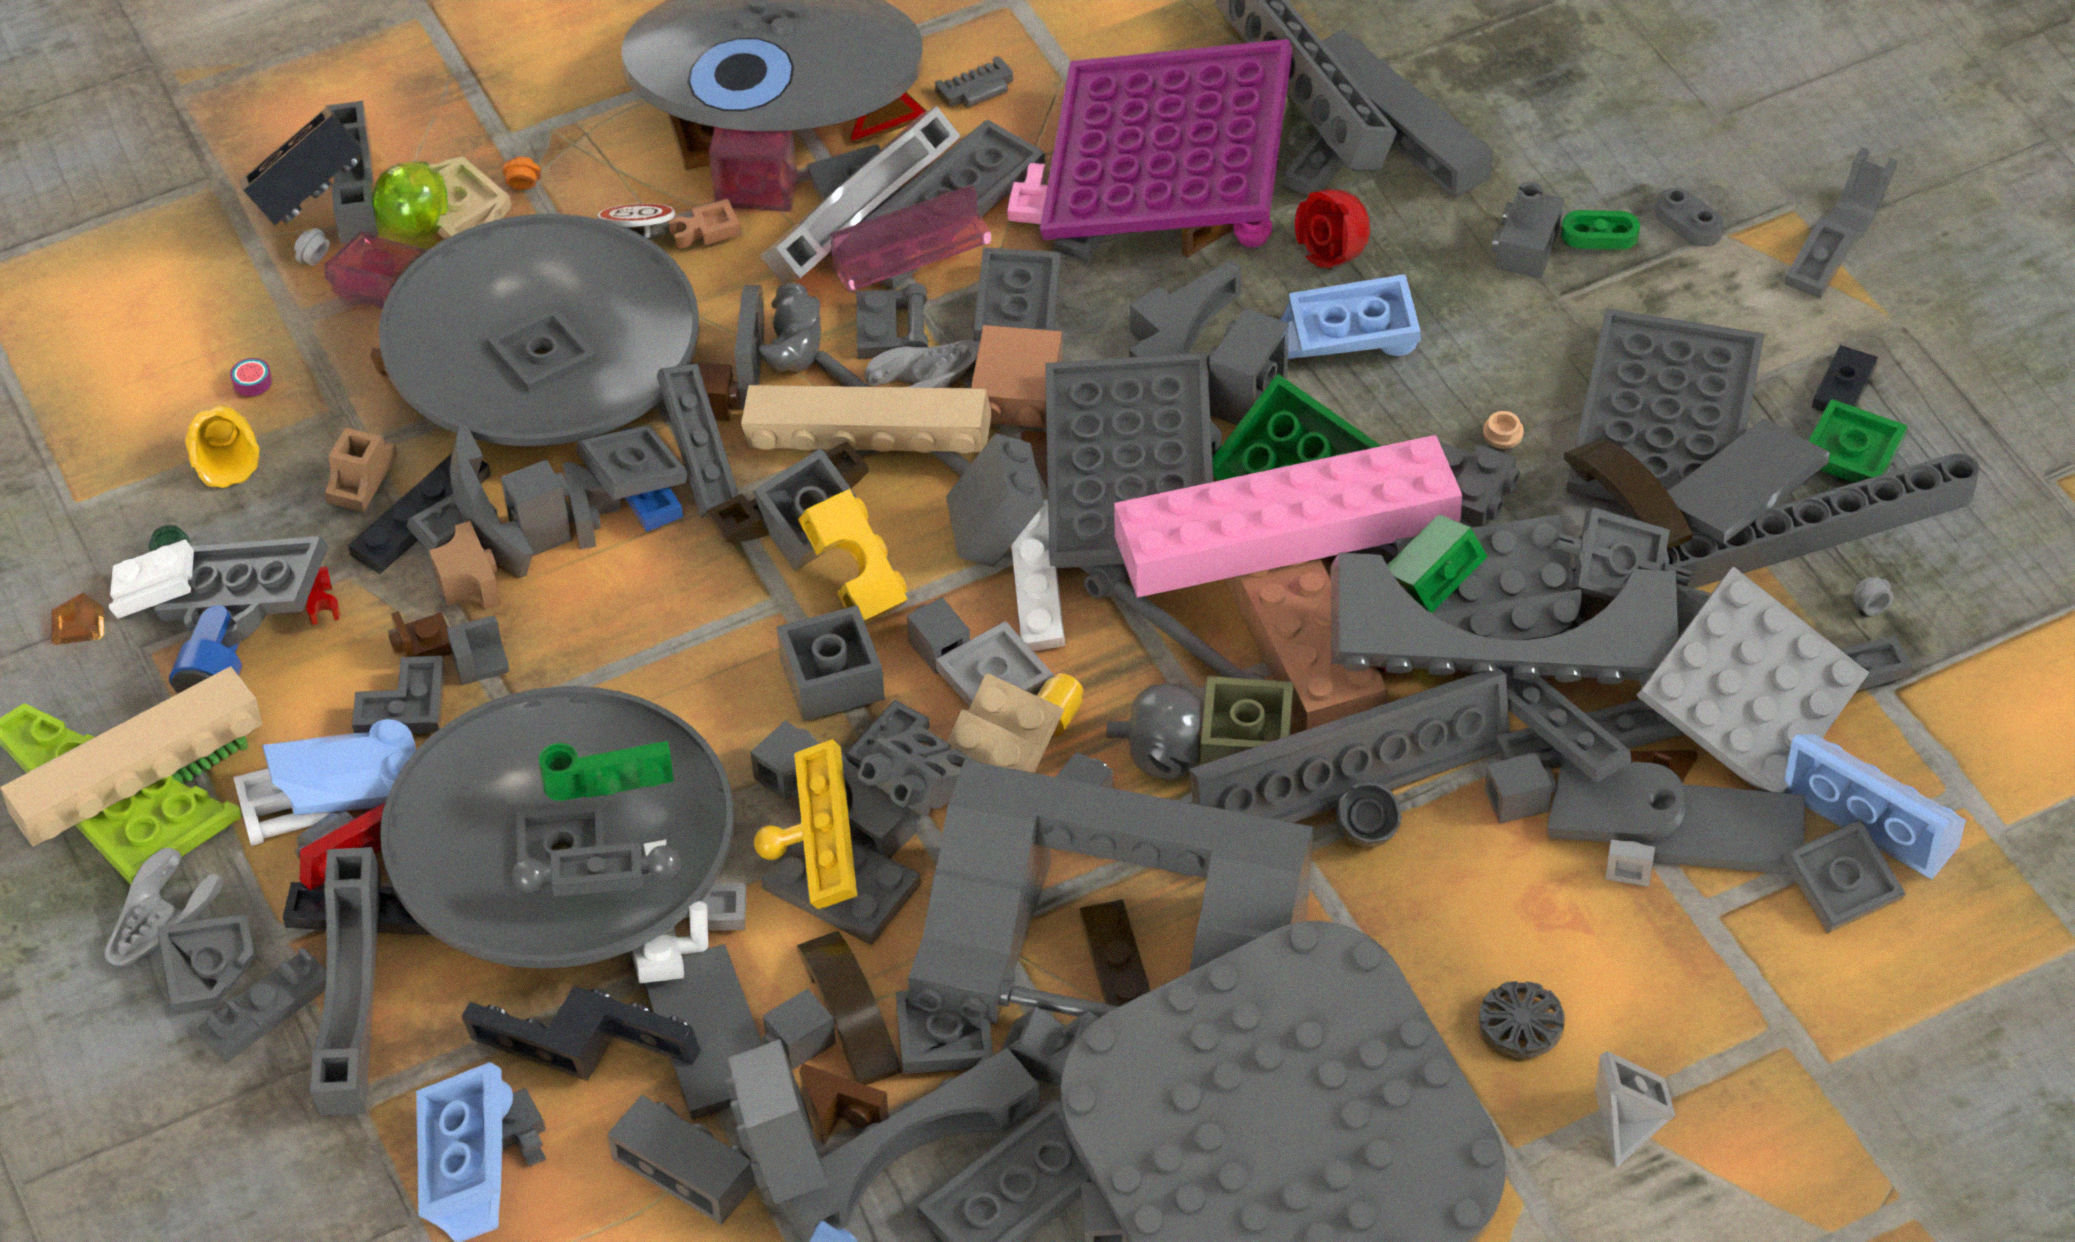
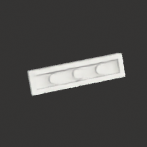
[1011,499,1066,651]

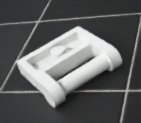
[233,768,334,847]

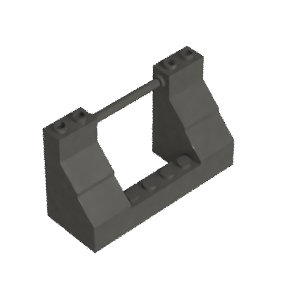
[908,760,1313,1023]

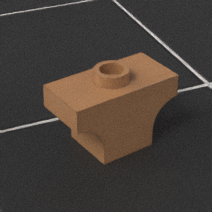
[324,427,398,512]
[429,521,501,610]

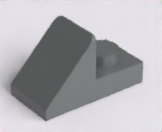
[562,462,621,550]

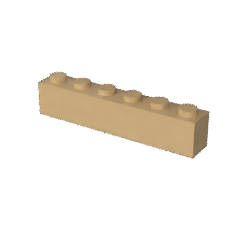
[741,385,992,453]
[0,666,263,847]

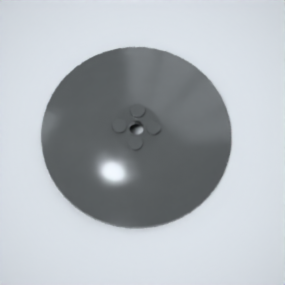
[379,214,699,446]
[380,686,734,968]

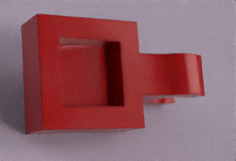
[306,566,341,625]

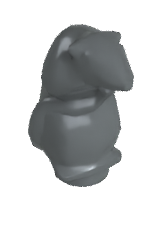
[757,283,821,373]

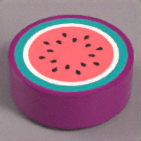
[230,358,272,396]

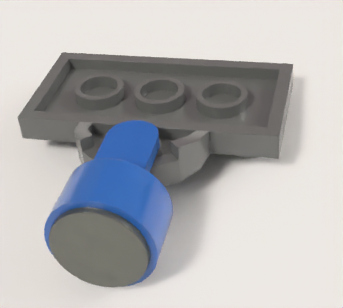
[154,536,328,694]

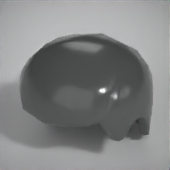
[1335,782,1402,848]

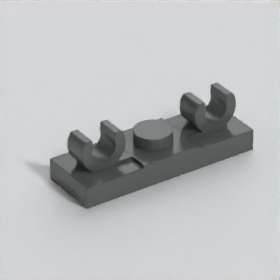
[197,947,326,1063]

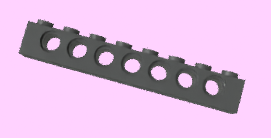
[1214,0,1397,172]

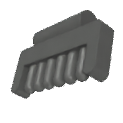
[935,56,1013,108]

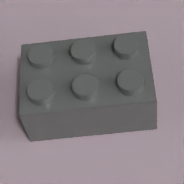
[725,1039,828,1204]

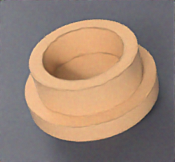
[1483,411,1524,449]

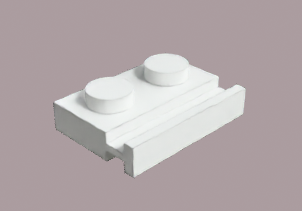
[109,539,194,619]

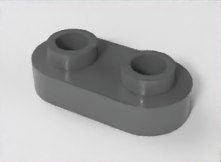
[1655,188,1724,247]

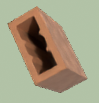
[971,325,1063,428]

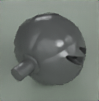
[1107,683,1200,779]

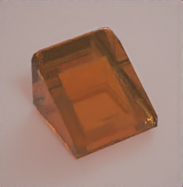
[51,592,104,645]

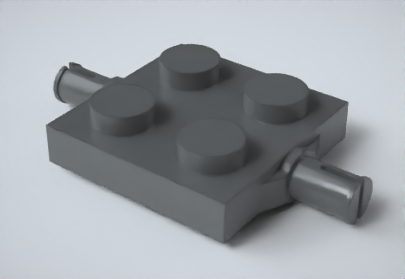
[1552,507,1692,602]

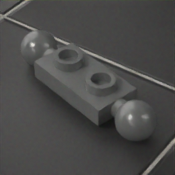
[511,842,682,897]

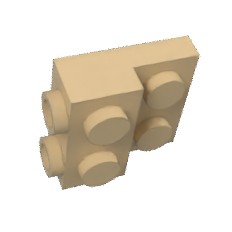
[947,672,1064,773]

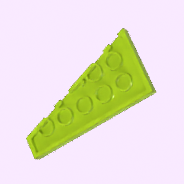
[0,703,242,885]

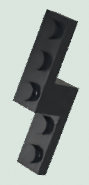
[461,986,701,1081]

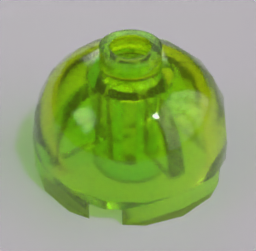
[373,161,448,238]

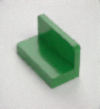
[1387,515,1488,613]

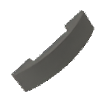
[450,424,533,578]

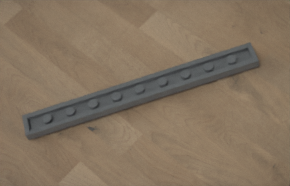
[1495,635,1913,769]

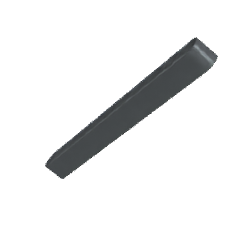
[1572,453,1980,621]

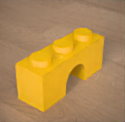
[798,489,908,625]

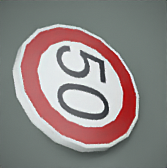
[597,204,675,238]

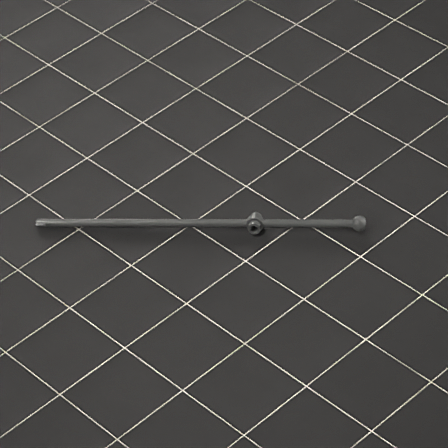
[815,351,1266,680]

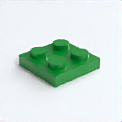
[1808,399,1908,483]

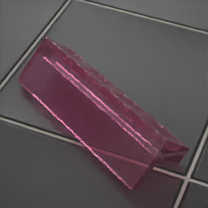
[830,185,991,292]

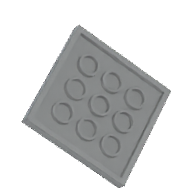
[1636,566,1869,793]

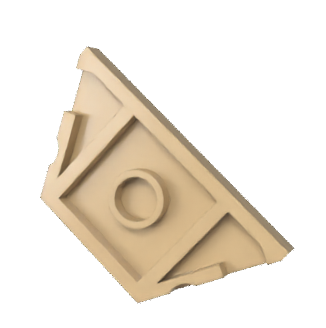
[381,156,511,239]

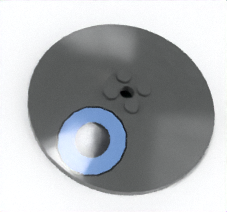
[622,0,923,131]

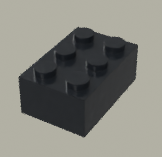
[240,106,363,226]

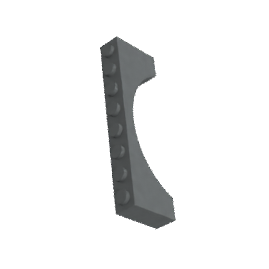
[1331,553,1678,685]

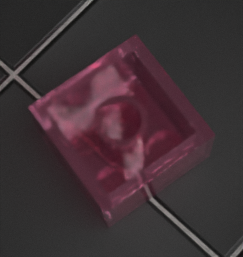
[709,127,798,212]

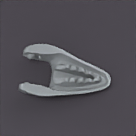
[864,340,980,388]
[105,848,223,967]

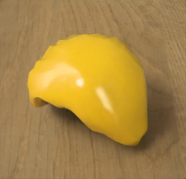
[185,405,259,488]

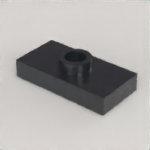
[1812,345,1878,411]

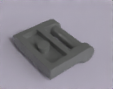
[857,283,928,359]

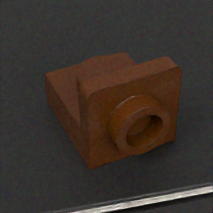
[387,611,452,657]

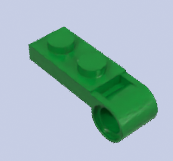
[538,741,674,801]

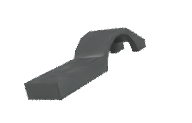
[1785,147,1897,298]

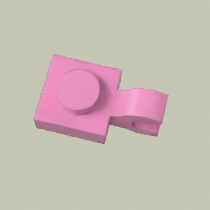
[1007,163,1048,224]

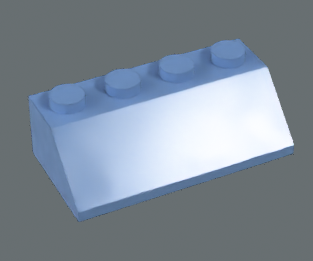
[1784,734,1966,880]

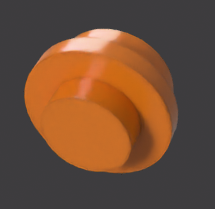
[503,156,541,190]

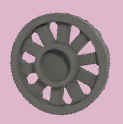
[1479,981,1565,1058]

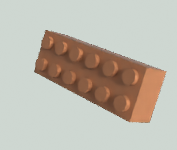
[1224,558,1388,732]

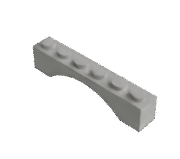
[760,106,961,285]

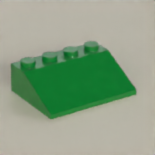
[1212,374,1381,481]

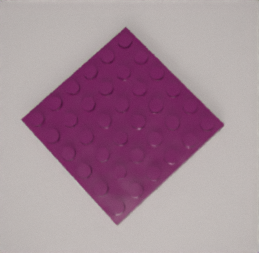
[1040,39,1292,240]

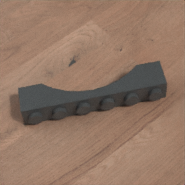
[310,847,381,1116]
[779,1048,1040,1242]

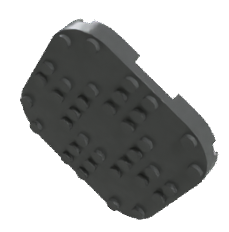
[1060,921,1506,1242]

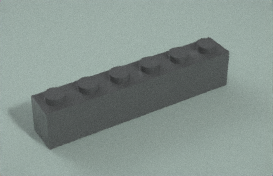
[1322,29,1492,199]

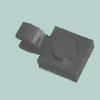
[502,1087,546,1167]

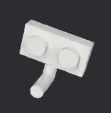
[632,902,709,983]

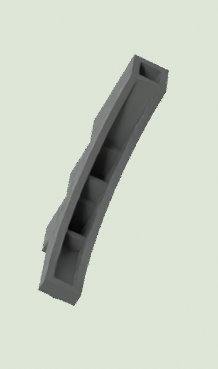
[1129,259,1241,457]

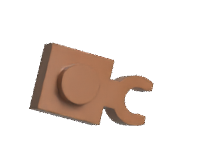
[668,199,741,248]

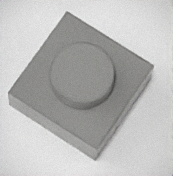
[1605,839,1655,887]
[701,884,747,931]

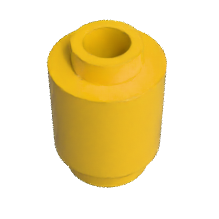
[1037,673,1084,737]

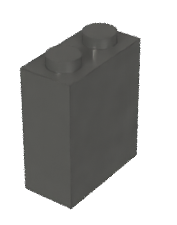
[946,433,1044,567]

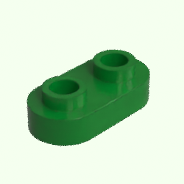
[1561,210,1640,250]

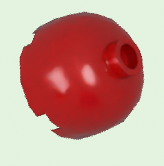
[1294,189,1371,268]

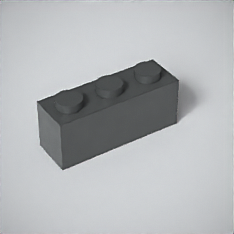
[607,1095,755,1225]

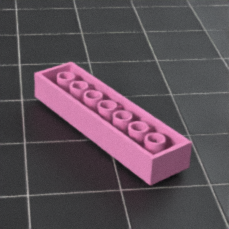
[1114,435,1462,598]

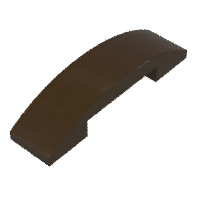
[1564,438,1693,550]
[706,441,869,542]
[797,931,901,1085]

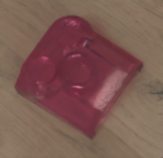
[325,231,429,309]

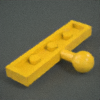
[754,739,857,910]

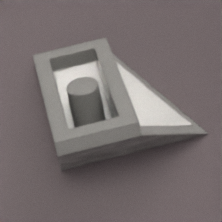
[1595,1051,1676,1168]

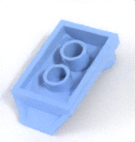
[1280,274,1421,359]
[262,719,417,815]
[416,1062,513,1242]

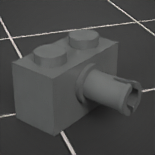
[1492,182,1564,278]

